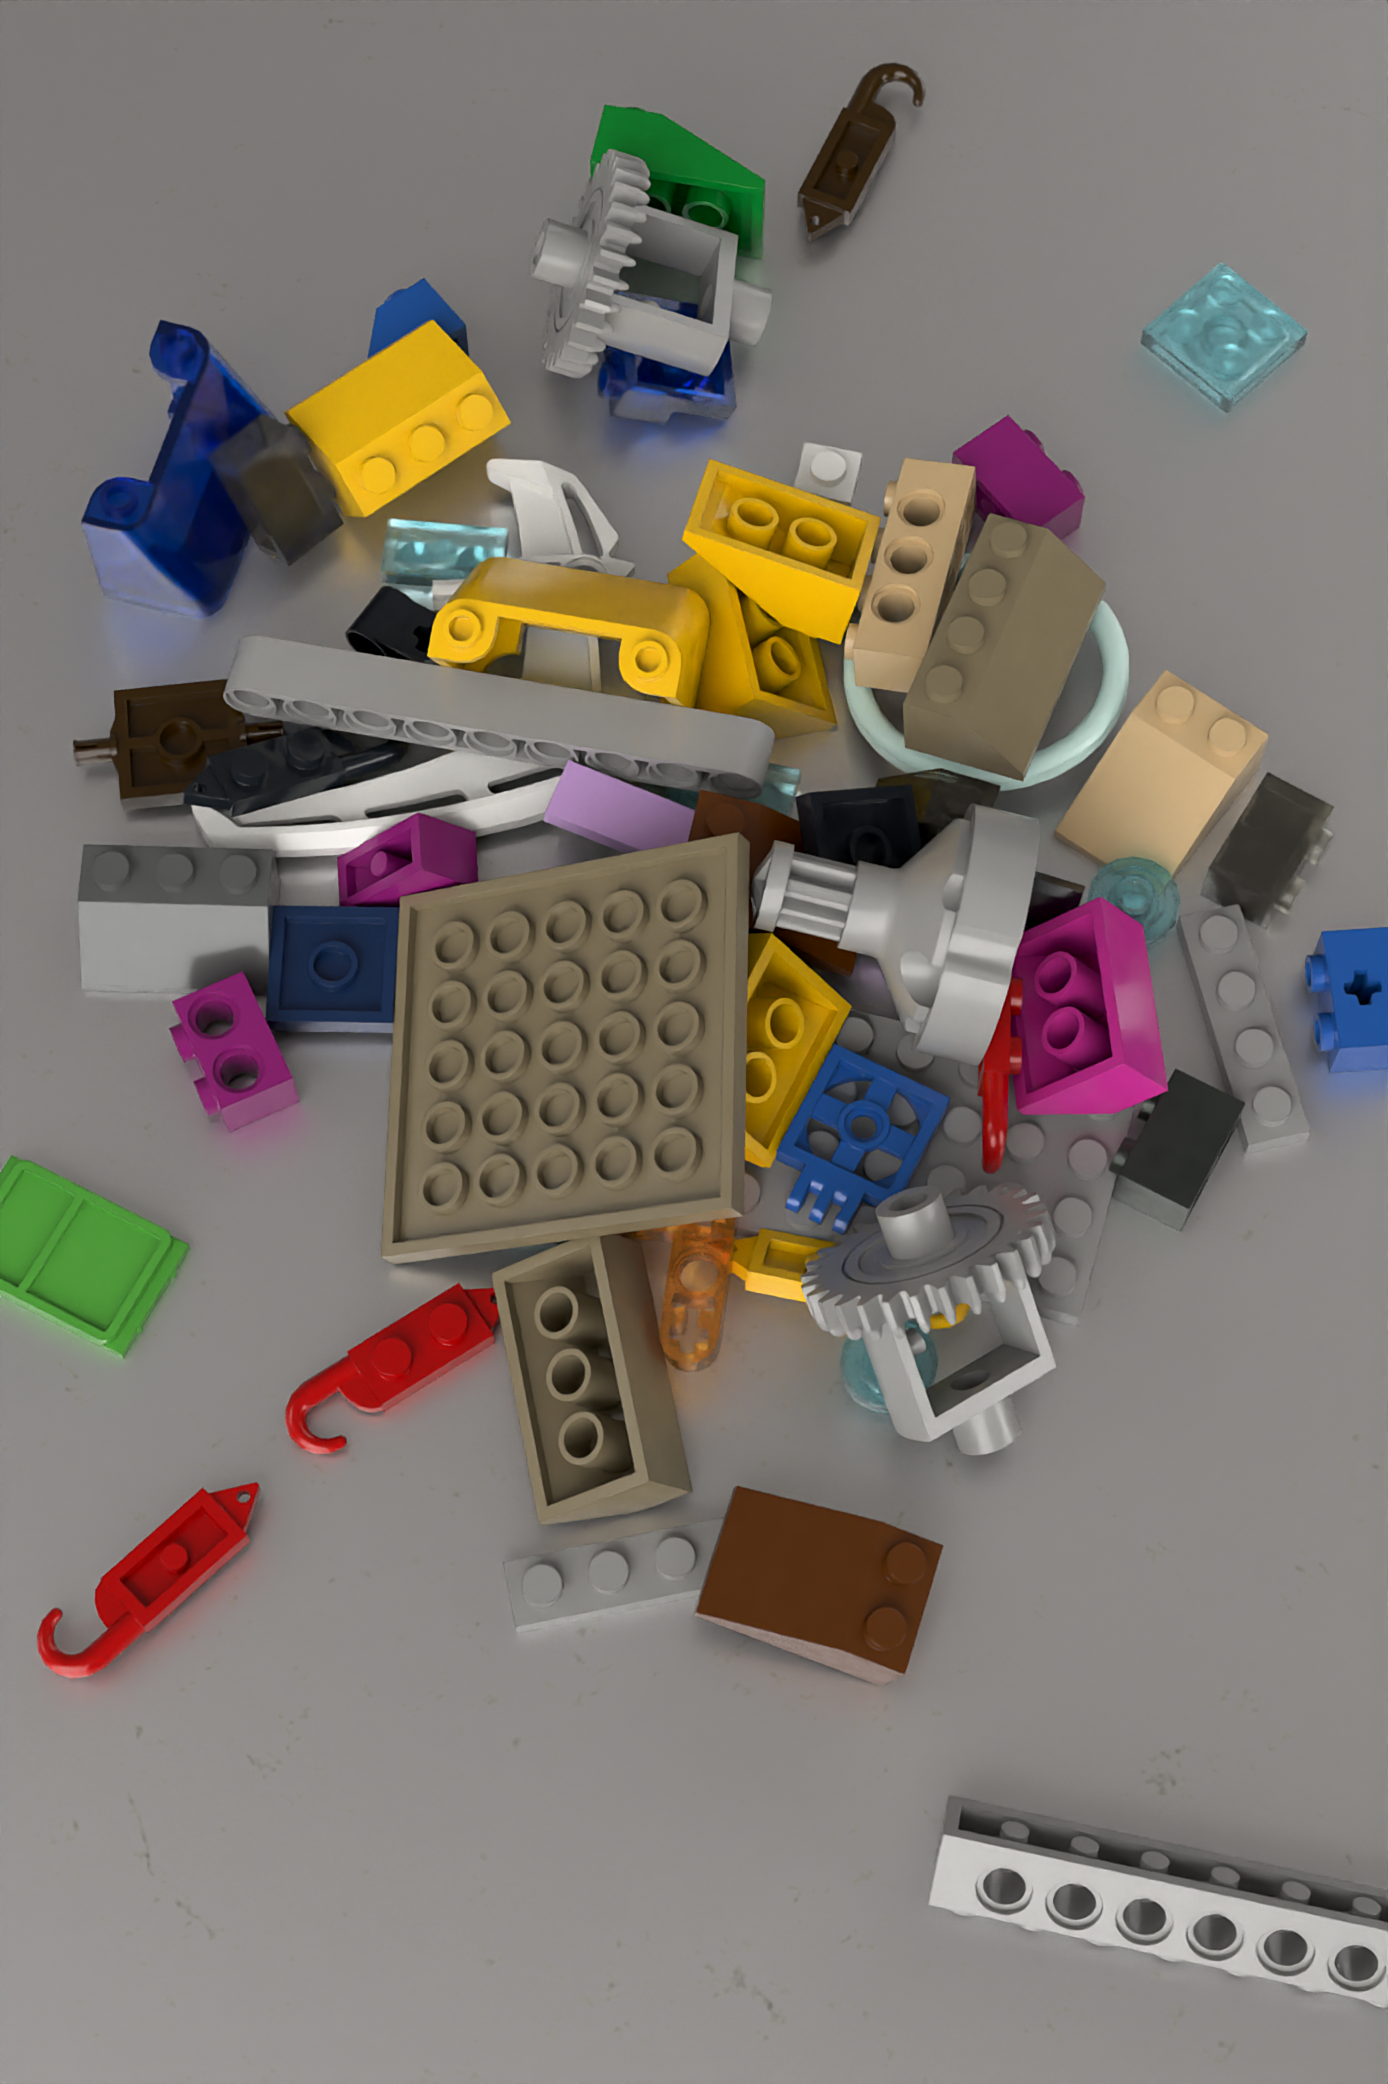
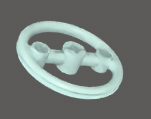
[844,552,1130,792]

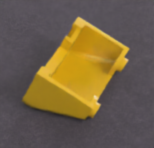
[427,557,710,709]

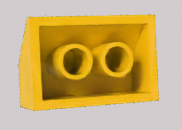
[284,319,511,517]
[667,553,838,740]
[745,933,852,1168]

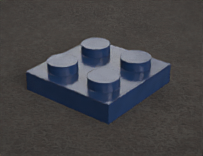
[265,905,399,1033]

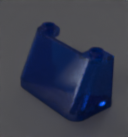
[81,320,283,619]

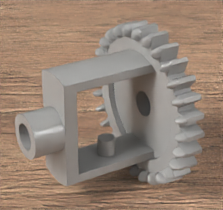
[529,149,772,378]
[800,1185,1057,1456]

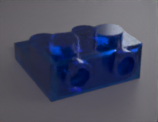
[597,291,737,424]

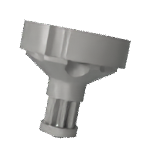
[750,803,1040,1066]

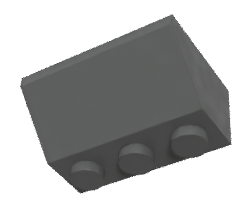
[77,844,281,996]

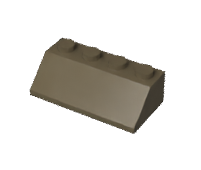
[903,513,1106,782]
[491,1234,693,1525]

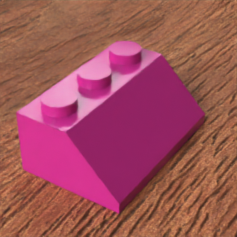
[1011,896,1168,1115]

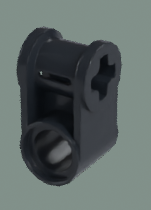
[345,586,440,666]

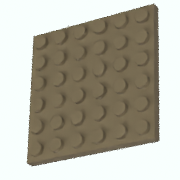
[381,832,750,1264]

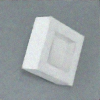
[794,442,863,507]

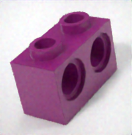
[169,971,299,1132]

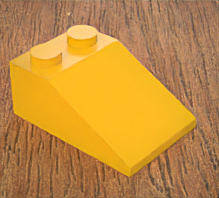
[681,459,881,645]

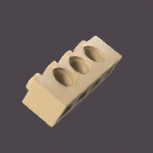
[844,458,977,693]

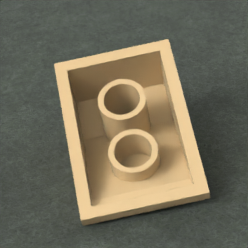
[1054,670,1269,902]

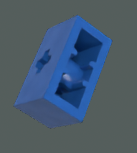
[1305,927,1388,1073]

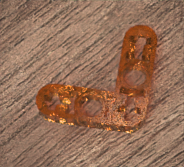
[616,1217,738,1372]

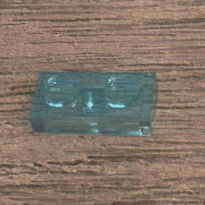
[381,519,509,587]

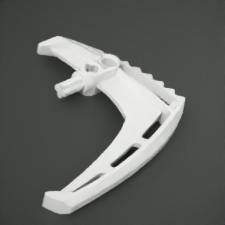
[191,459,661,858]

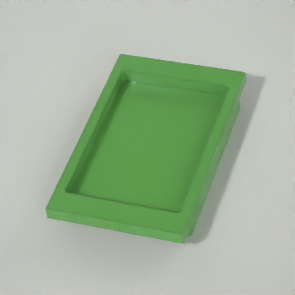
[0,1155,190,1359]

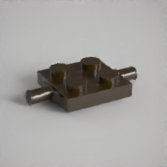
[73,679,285,811]

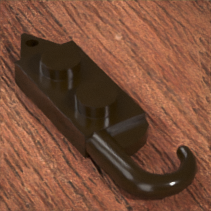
[797,63,926,242]

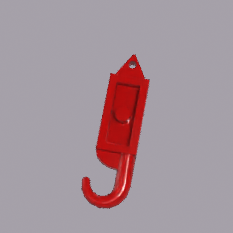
[977,977,1023,1174]
[285,1283,500,1454]
[37,1482,261,1678]

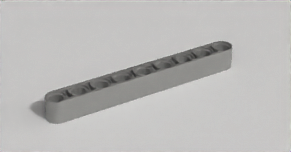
[223,635,775,799]

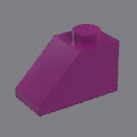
[337,812,478,908]

